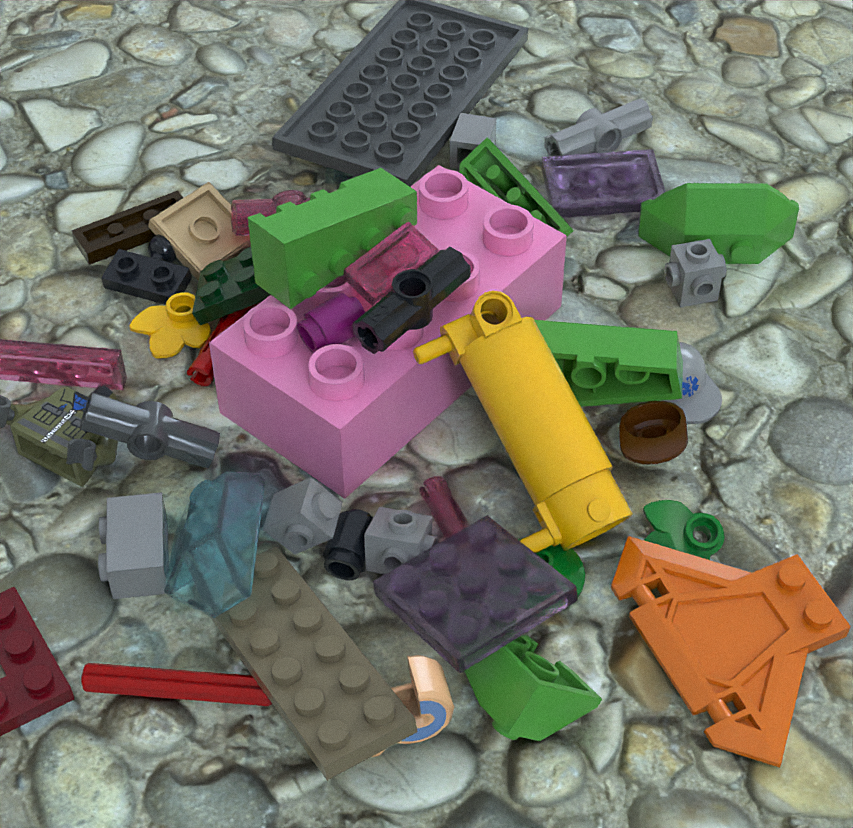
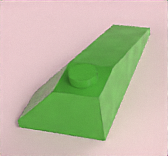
[425,575,602,741]

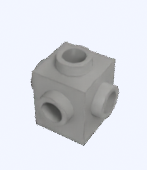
[664,239,727,307]
[364,507,439,581]

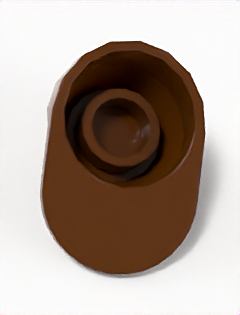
[619,401,688,465]

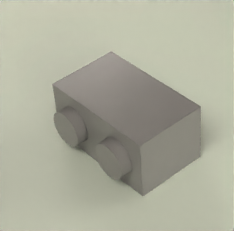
[98,492,169,599]

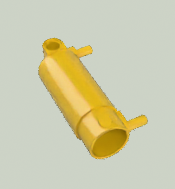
[413,290,633,559]

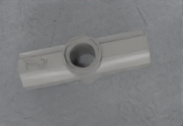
[544,98,653,166]

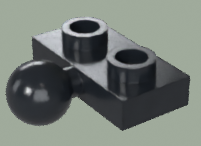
[101,234,192,305]

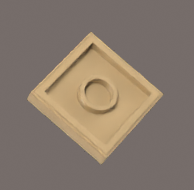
[148,182,251,281]

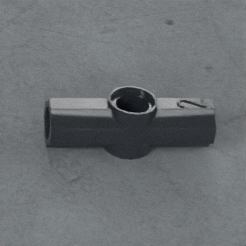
[353,246,471,354]

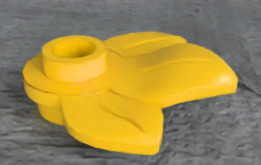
[129,292,210,358]

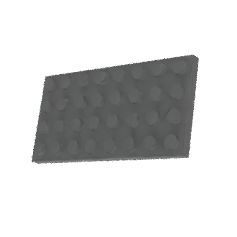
[272,0,529,187]

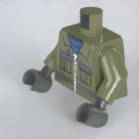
[0,385,118,487]

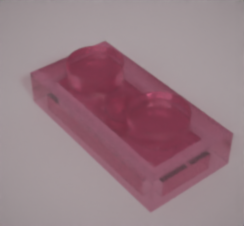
[343,221,438,306]

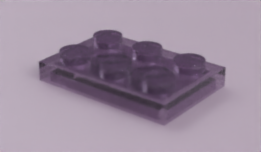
[541,149,666,218]

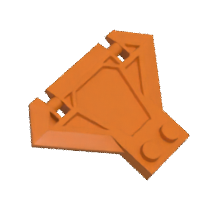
[611,536,851,768]

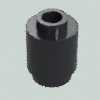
[323,509,373,580]

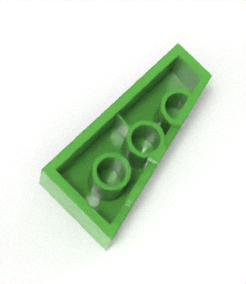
[248,168,417,309]

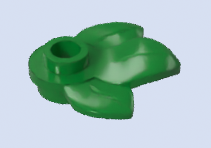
[643,500,725,560]

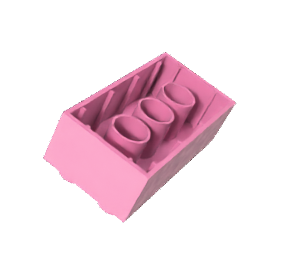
[209,165,567,499]

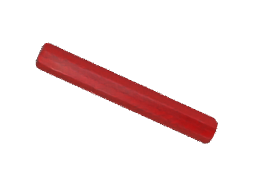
[81,663,272,706]

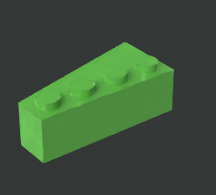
[534,320,683,407]

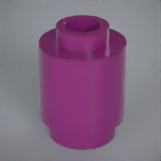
[297,293,365,353]

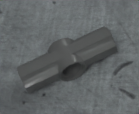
[79,392,220,469]

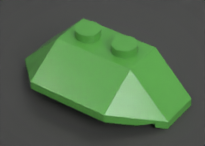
[459,137,574,238]
[638,183,799,264]

